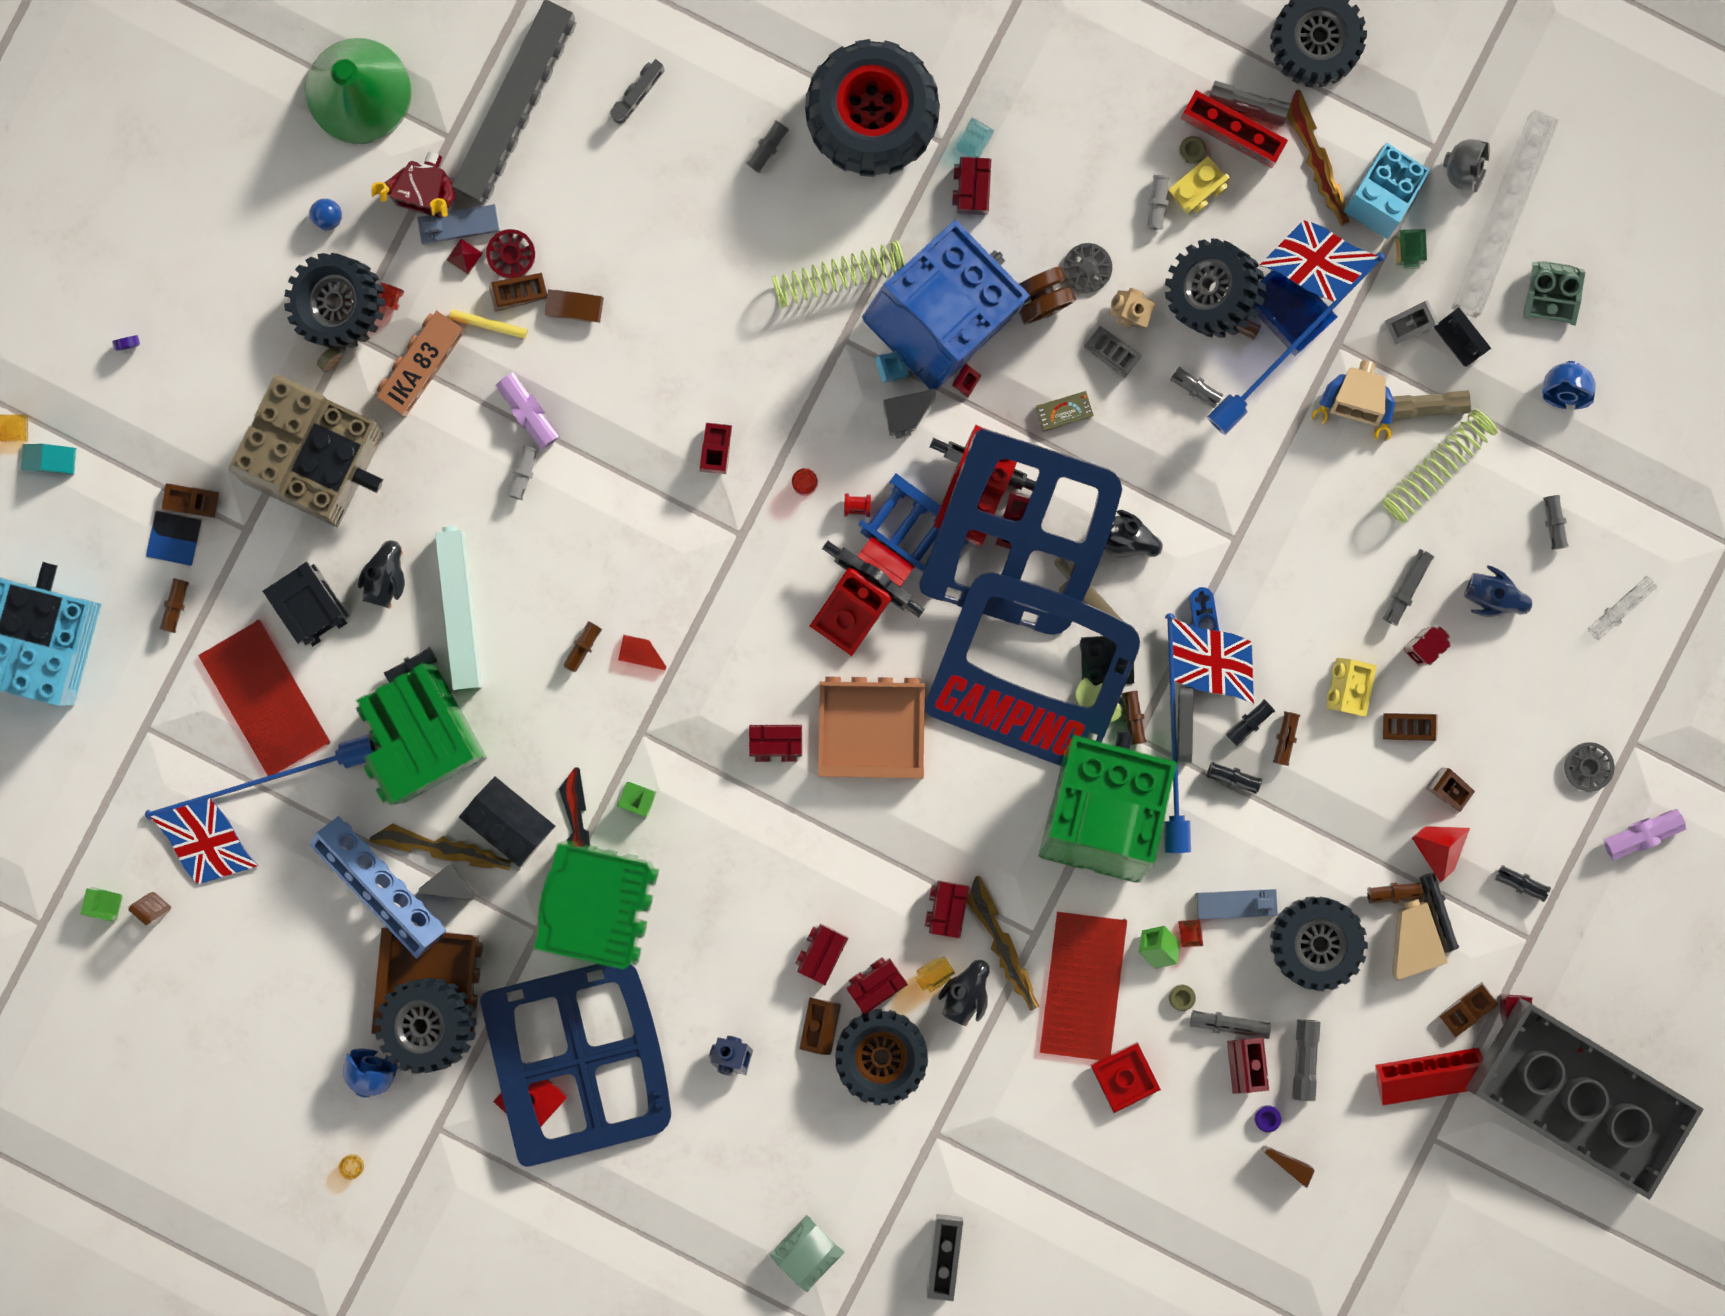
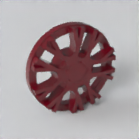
[486,229,535,279]

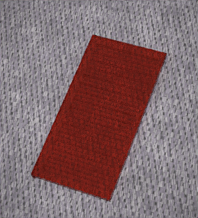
[198,619,331,776]
[1039,911,1127,1060]

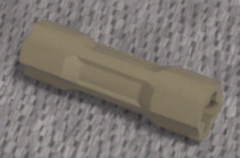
[1392,390,1471,419]

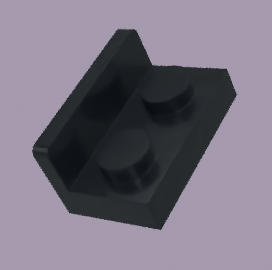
[1434,307,1491,367]

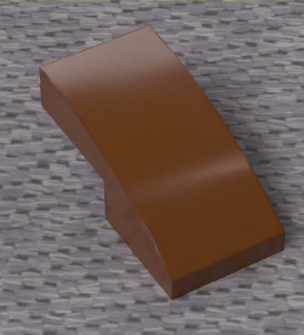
[544,289,604,323]
[161,483,219,518]
[1439,982,1498,1037]

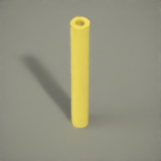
[449,309,528,339]

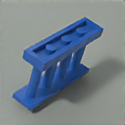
[858,473,974,572]

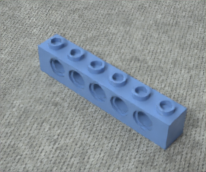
[309,816,446,959]

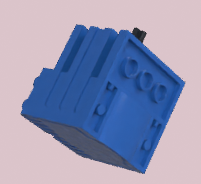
[862,219,1030,391]

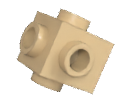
[1109,288,1156,328]

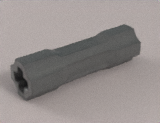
[1209,80,1290,126]
[1292,1019,1321,1101]

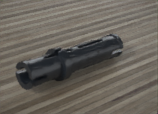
[1419,872,1459,953]

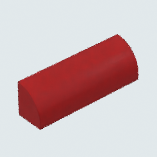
[1375,1048,1483,1106]

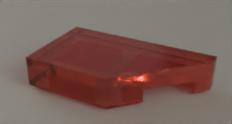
[618,635,667,671]

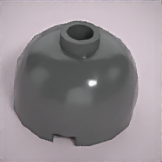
[1443,139,1490,193]

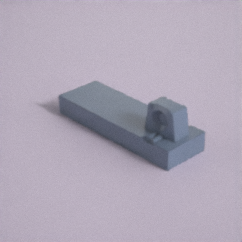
[417,204,500,244]
[1196,889,1278,919]

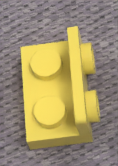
[1167,156,1230,215]
[1326,658,1377,717]

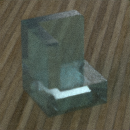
[956,118,995,158]

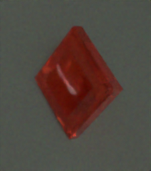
[1178,920,1203,947]

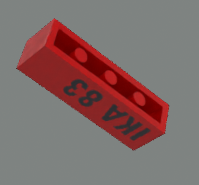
[1180,90,1288,169]

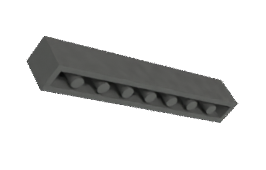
[452,0,577,204]

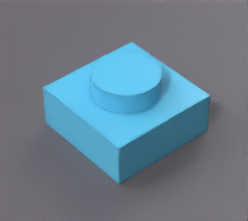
[875,352,909,383]

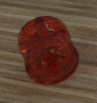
[379,282,405,311]
[792,468,818,496]

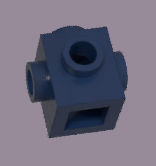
[709,1036,753,1076]

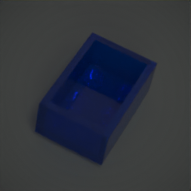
[1254,270,1338,356]

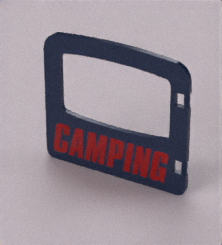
[925,572,1140,766]

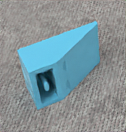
[1343,143,1430,239]

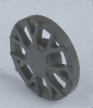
[1063,243,1112,292]
[1564,742,1615,792]

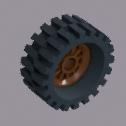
[835,1009,928,1106]

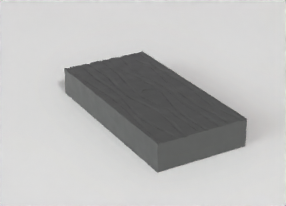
[1465,998,1704,1200]

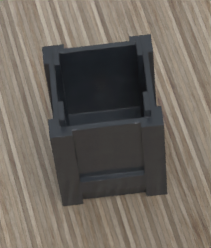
[262,561,350,647]

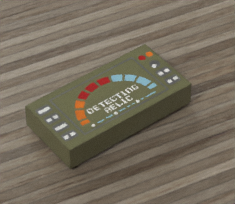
[1036,391,1094,432]

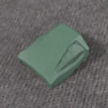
[1523,261,1586,326]
[770,1215,844,1292]

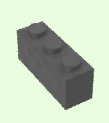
[927,1214,963,1301]

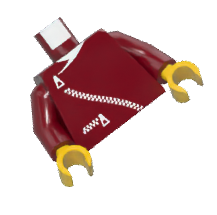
[371,152,456,218]

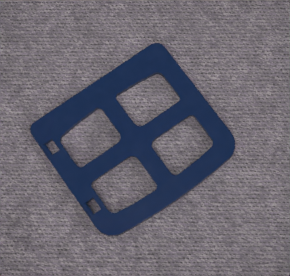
[919,429,1122,635]
[480,964,671,1167]

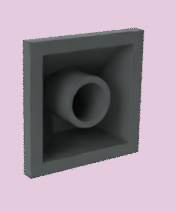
[883,389,936,439]

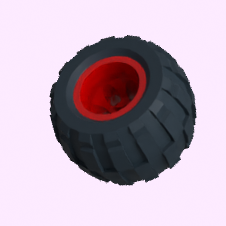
[805,39,940,177]

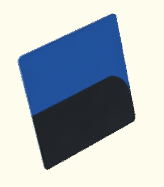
[146,511,201,566]

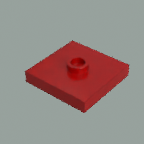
[1090,1042,1161,1113]
[493,1062,568,1127]

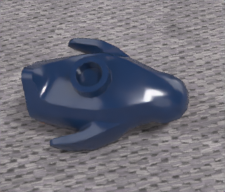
[1464,565,1533,617]

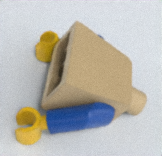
[1312,360,1395,441]

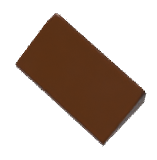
[799,997,841,1055]

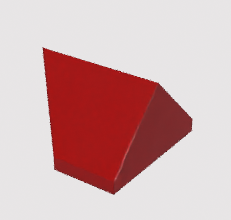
[1412,826,1470,882]

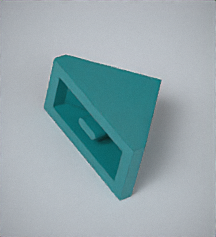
[21,443,76,474]

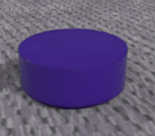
[112,335,140,351]
[1254,1105,1281,1132]

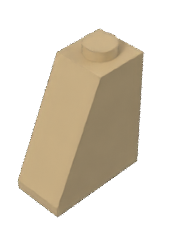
[1392,899,1448,980]

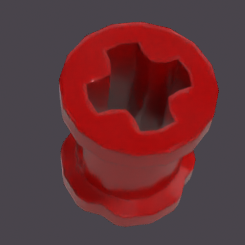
[844,493,871,517]

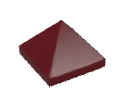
[447,239,483,275]
[952,363,982,397]

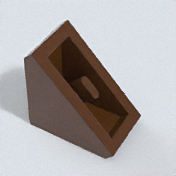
[1426,767,1475,812]

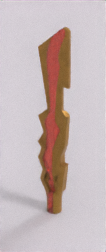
[1286,90,1350,226]

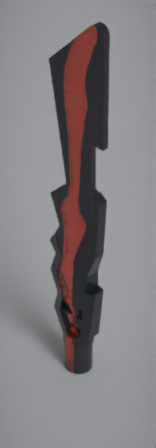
[559,767,590,847]

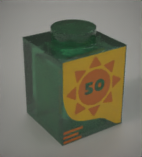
[1395,229,1427,269]

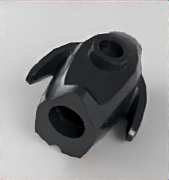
[1104,510,1163,558]
[357,540,405,609]
[938,960,990,1026]

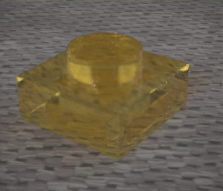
[0,414,28,442]

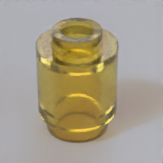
[915,956,956,993]

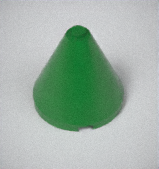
[305,38,411,144]

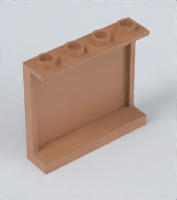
[818,676,925,778]

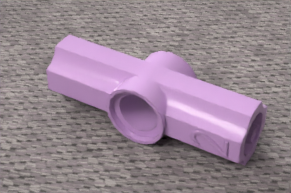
[496,372,559,450]
[1603,809,1687,860]

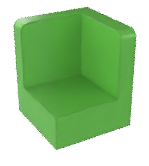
[617,782,657,817]
[80,887,123,921]
[1138,926,1180,968]

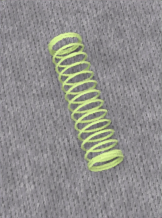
[772,240,905,308]
[1382,409,1498,523]

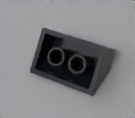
[458,776,556,868]

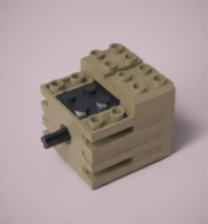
[229,374,384,528]

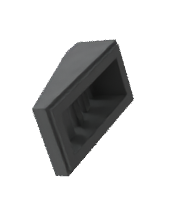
[1084,326,1142,378]

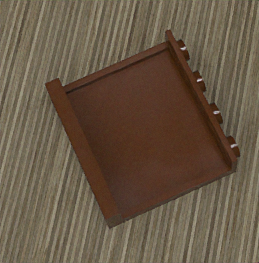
[371,926,483,1038]

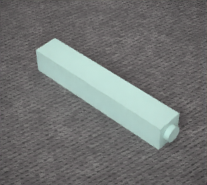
[435,526,482,690]

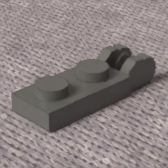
[610,59,665,124]

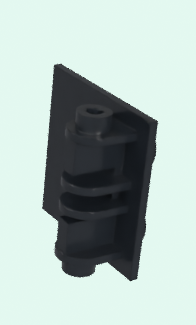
[1080,636,1134,685]

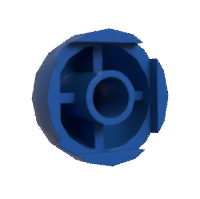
[1542,361,1596,409]
[343,1048,398,1098]

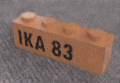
[376,310,466,417]

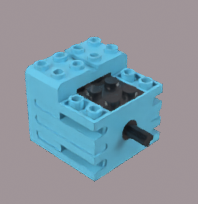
[0,562,102,706]

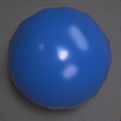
[309,198,342,231]

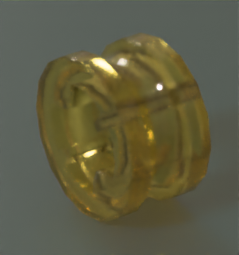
[339,1154,364,1180]

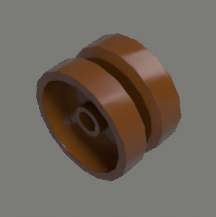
[1019,266,1076,325]

